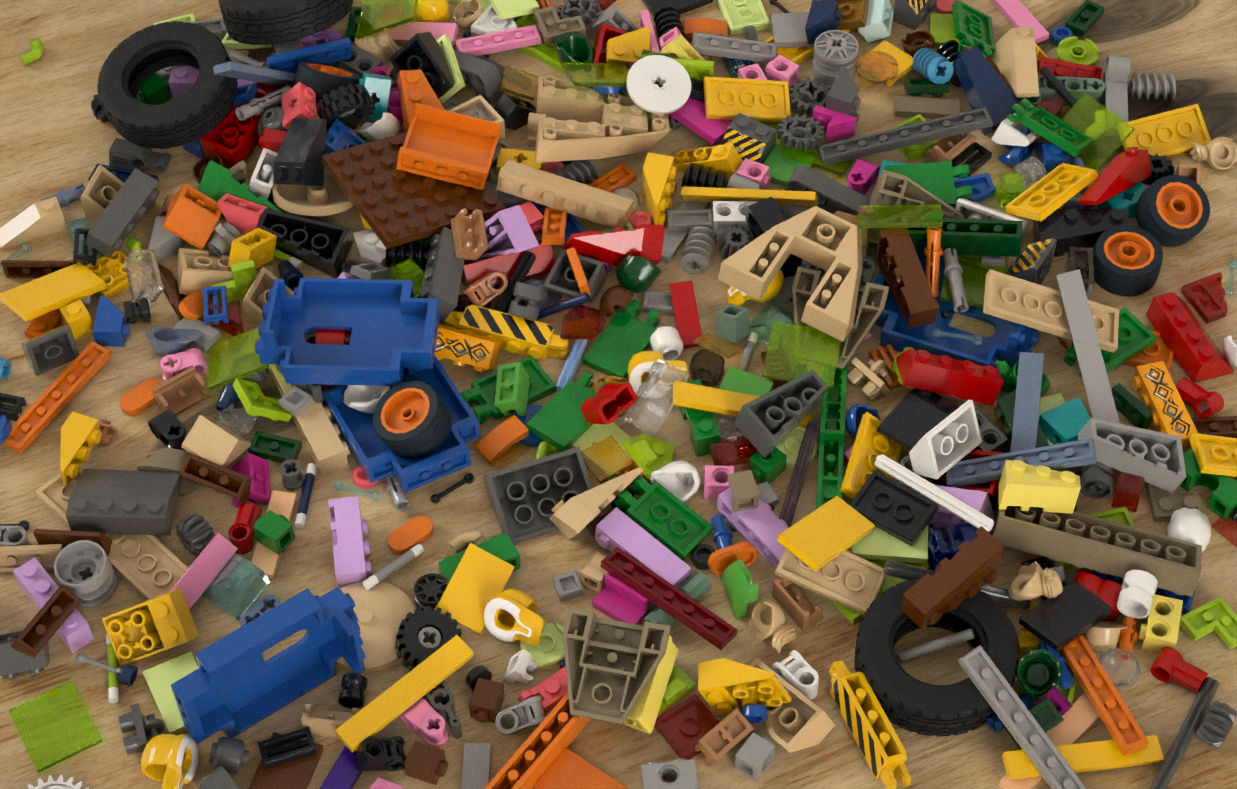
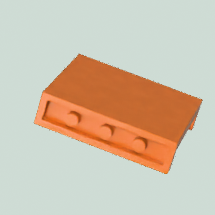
[396,103,502,191]

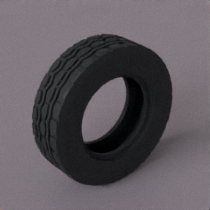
[219,0,353,45]
[97,22,238,149]
[854,578,1020,737]

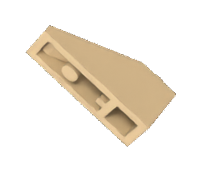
[0,197,67,250]

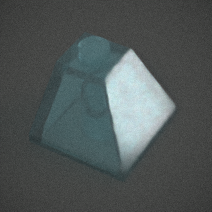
[749,300,796,350]
[202,555,270,621]

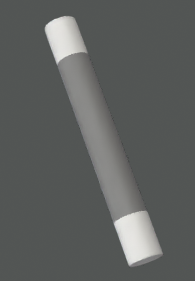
[738,332,758,371]
[363,544,424,590]

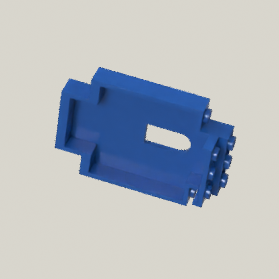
[874,253,1040,368]
[255,278,440,386]
[322,356,481,493]
[171,587,366,744]

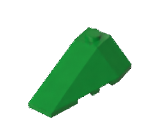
[198,160,283,217]

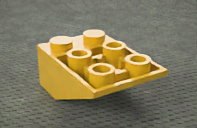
[643,152,677,227]
[102,588,199,666]
[698,658,792,715]

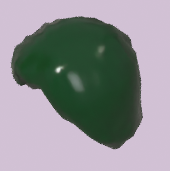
[554,31,594,72]
[616,253,662,294]
[1017,649,1062,696]

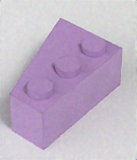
[479,205,539,259]
[914,484,996,539]
[328,496,372,589]

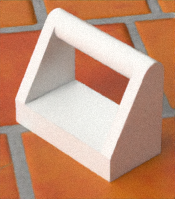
[991,113,1040,146]

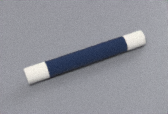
[294,463,317,529]

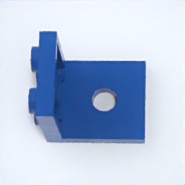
[325,119,366,154]

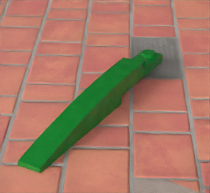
[816,365,847,509]

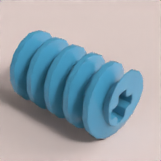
[913,47,954,84]

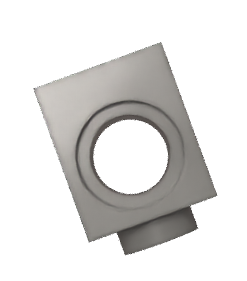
[734,732,775,782]

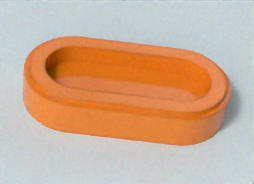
[178,291,212,321]
[120,379,161,416]
[388,516,433,555]
[708,542,758,576]

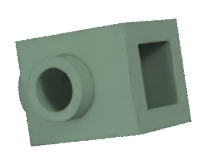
[716,303,750,343]

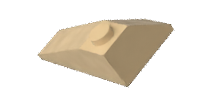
[991,26,1039,98]
[177,248,274,296]
[549,467,643,540]
[749,658,835,753]

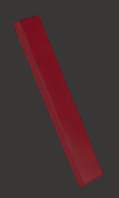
[600,547,738,650]

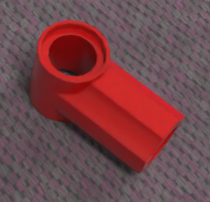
[1175,377,1224,418]
[228,502,262,554]
[1150,647,1208,694]

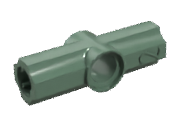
[644,571,711,626]

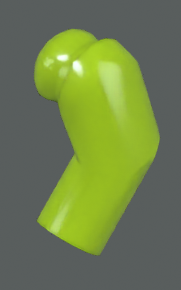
[125,237,146,265]
[534,441,562,460]

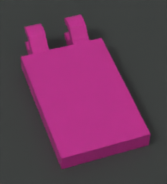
[668,98,733,146]

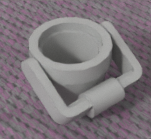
[207,219,242,258]

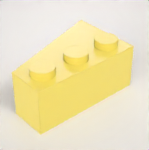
[998,460,1081,514]

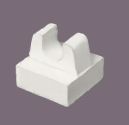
[503,649,537,684]

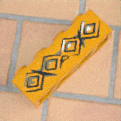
[435,323,501,372]
[1131,361,1198,452]

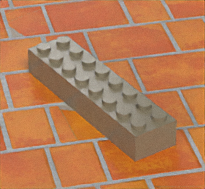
[993,506,1202,597]

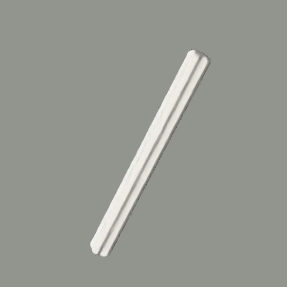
[874,455,994,532]

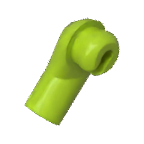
[19,38,44,65]

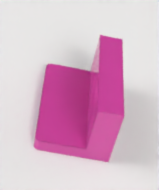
[231,453,270,507]
[592,574,648,625]

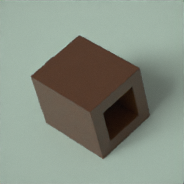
[469,678,505,723]
[404,741,448,785]

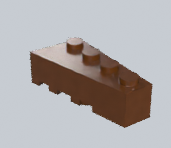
[876,225,939,329]
[901,526,1004,629]

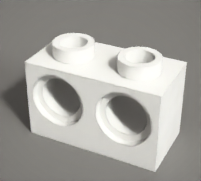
[712,201,758,236]

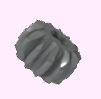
[717,225,755,259]
[176,513,215,557]
[1197,701,1237,748]

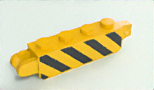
[444,305,569,361]
[829,660,912,789]

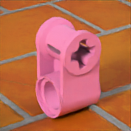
[160,348,208,382]
[400,698,449,748]

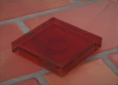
[654,694,719,760]

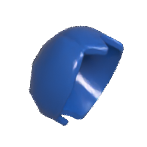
[845,404,880,439]

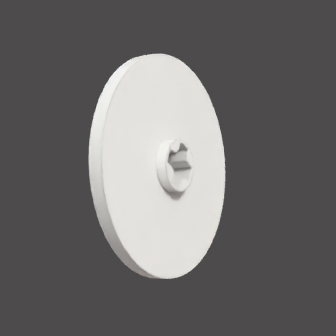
[626,55,691,114]

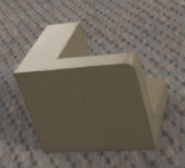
[727,470,760,512]

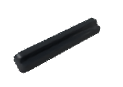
[496,251,536,313]

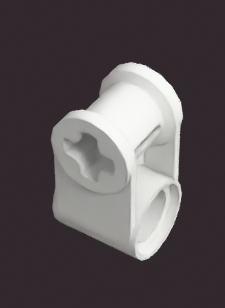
[772,650,819,700]

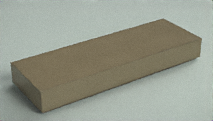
[894,95,960,119]

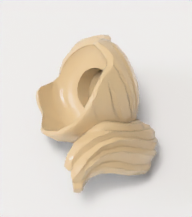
[354,34,401,65]
[1190,137,1237,170]
[1008,562,1063,601]
[747,597,797,654]

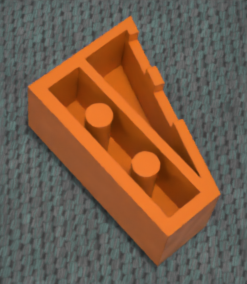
[397,70,445,132]

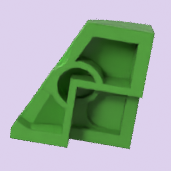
[721,560,759,619]

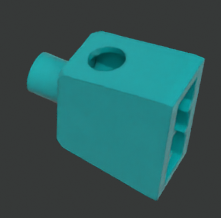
[1039,397,1090,445]

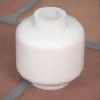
[650,326,683,360]

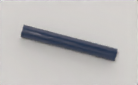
[537,293,590,320]

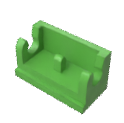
[494,362,530,417]

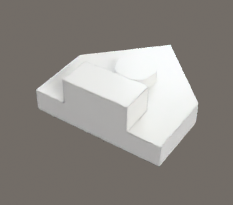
[471,4,517,35]
[353,229,387,265]

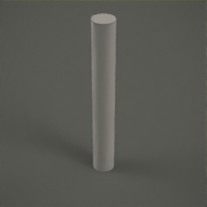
[898,628,975,662]

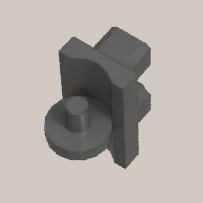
[118,703,165,755]

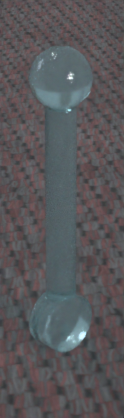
[0,244,31,268]
[1226,259,1237,296]
[933,328,982,345]
[333,480,381,501]

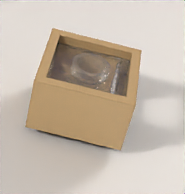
[448,95,505,139]

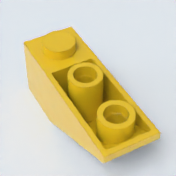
[674,144,743,179]
[60,411,102,487]

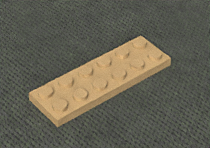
[983,269,1119,353]

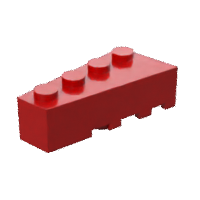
[199,88,275,169]

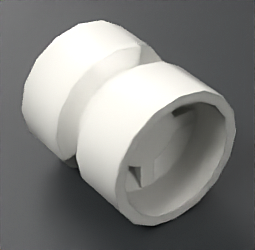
[1117,570,1158,619]

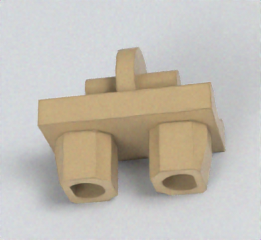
[847,357,890,400]

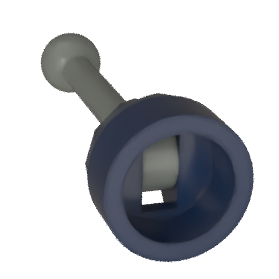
[76,653,138,687]

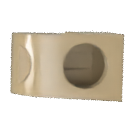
[527,112,548,146]
[581,552,612,594]

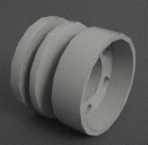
[812,30,859,86]
[54,540,118,607]

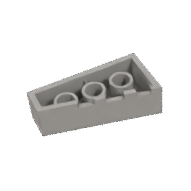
[1077,418,1186,493]

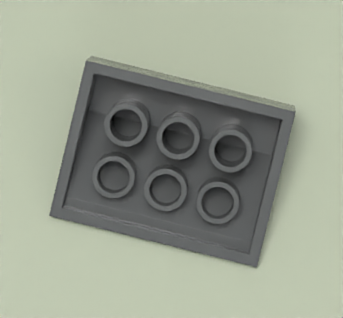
[483,447,601,544]
[66,469,182,536]

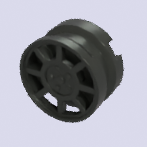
[414,573,448,611]

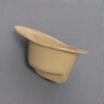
[1083,621,1127,652]

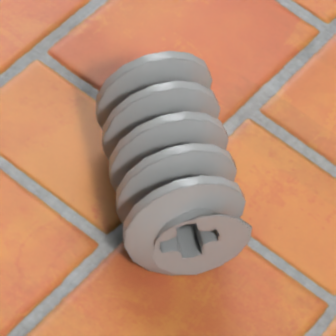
[1129,72,1176,100]
[680,225,717,274]

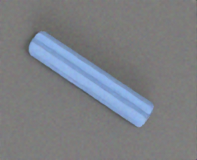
[556,335,588,392]

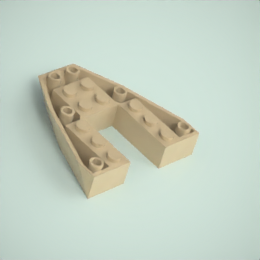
[536,76,670,163]
[718,206,862,342]

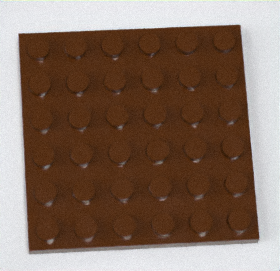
[321,132,505,249]

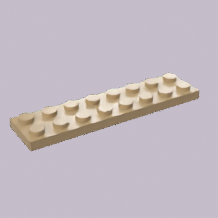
[35,468,188,600]

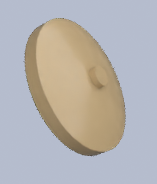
[273,167,354,216]
[335,581,416,673]

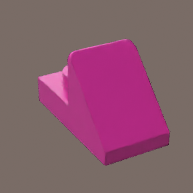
[812,105,857,143]

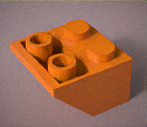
[162,183,221,250]

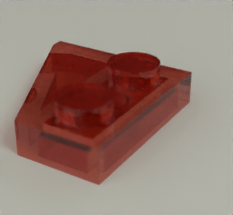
[1181,272,1228,324]

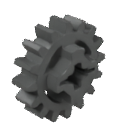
[557,0,601,27]
[789,77,832,116]
[777,114,825,151]

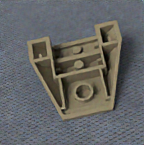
[862,170,964,262]
[792,266,889,370]
[563,607,671,725]

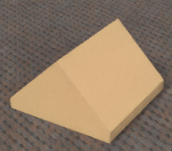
[80,164,124,221]
[242,267,294,325]
[182,415,251,467]

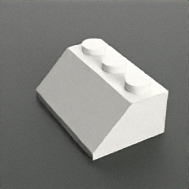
[956,198,1028,240]
[909,400,982,479]

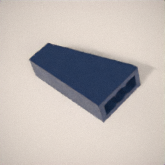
[953,46,1024,136]

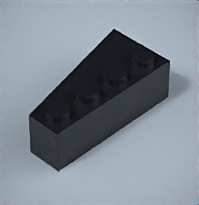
[257,209,353,279]
[1032,209,1129,257]

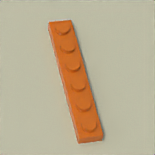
[3,341,112,454]
[1060,634,1149,756]

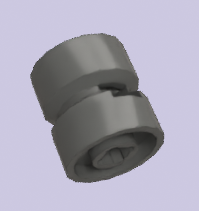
[508,282,545,321]
[1080,462,1114,499]

